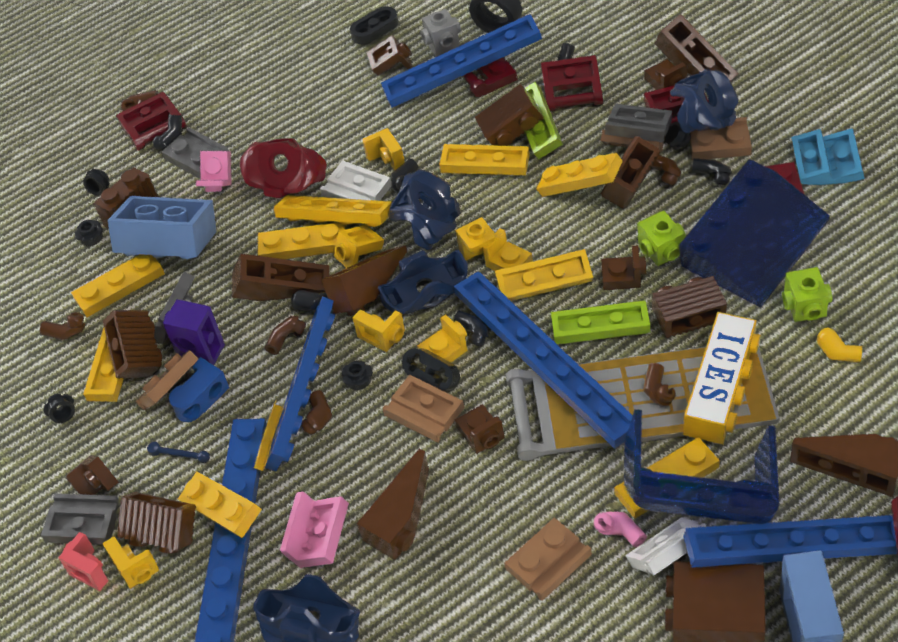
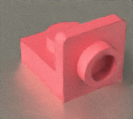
[58,532,109,591]

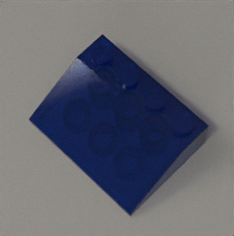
[679,159,830,308]

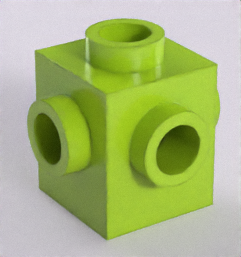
[637,210,686,266]
[782,267,833,322]

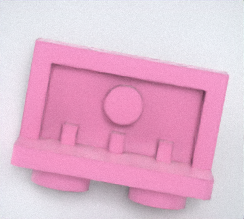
[280,492,349,568]

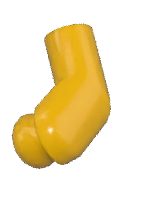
[817,327,862,362]

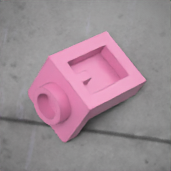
[196,151,231,192]

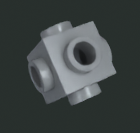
[420,9,461,57]

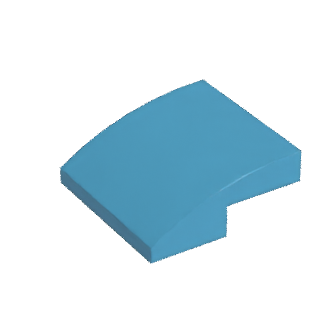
[791,128,865,185]

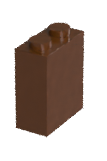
[665,562,766,642]

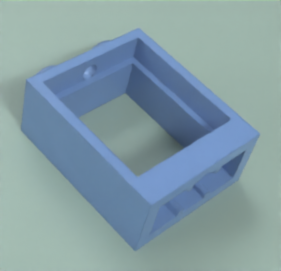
[779,550,844,642]

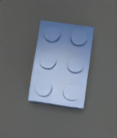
[107,196,217,259]

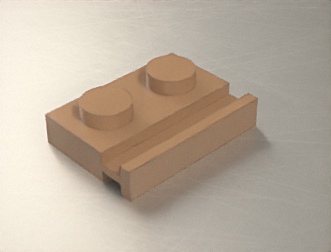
[690,117,752,160]
[136,350,198,411]
[383,375,464,443]
[504,518,592,601]

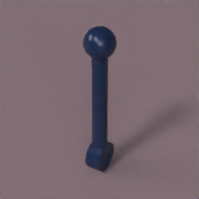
[147,442,210,463]

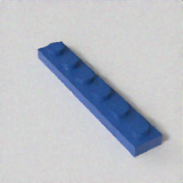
[381,14,542,108]
[265,296,335,472]
[683,515,898,567]

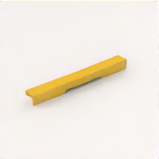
[254,400,284,471]

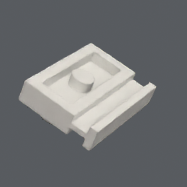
[320,160,392,201]
[625,517,707,575]

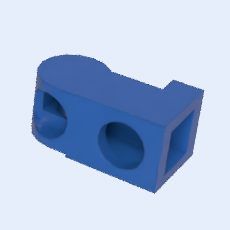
[169,357,230,422]

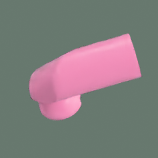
[594,512,647,548]

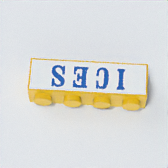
[683,312,761,445]

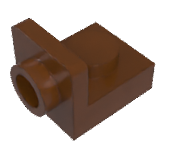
[367,35,412,76]
[644,59,687,90]
[601,245,647,290]
[455,404,505,454]
[66,455,119,495]

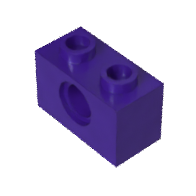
[163,299,225,365]

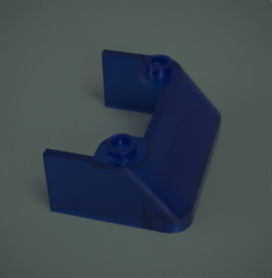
[624,409,780,524]

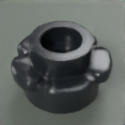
[665,122,691,150]
[83,169,110,195]
[75,220,103,246]
[341,360,373,390]
[43,393,75,423]

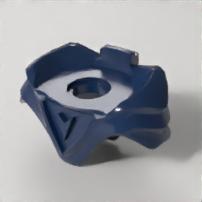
[670,69,738,133]
[388,169,461,250]
[378,250,468,314]
[253,574,360,642]

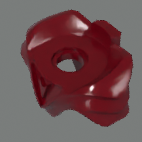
[240,138,327,198]

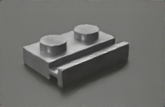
[605,104,672,142]
[162,128,229,179]
[154,272,195,344]
[41,493,121,545]

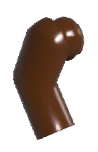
[121,90,159,111]
[652,155,681,186]
[40,312,85,340]
[265,316,306,355]
[643,363,676,406]
[301,390,332,435]

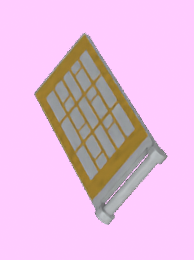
[506,347,779,461]

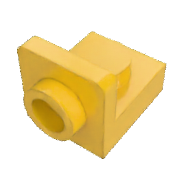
[362,128,405,171]
[455,217,496,261]
[334,224,384,268]
[483,228,533,271]
[353,309,405,352]
[417,314,468,362]
[102,536,159,589]

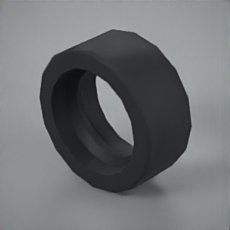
[469,0,523,33]

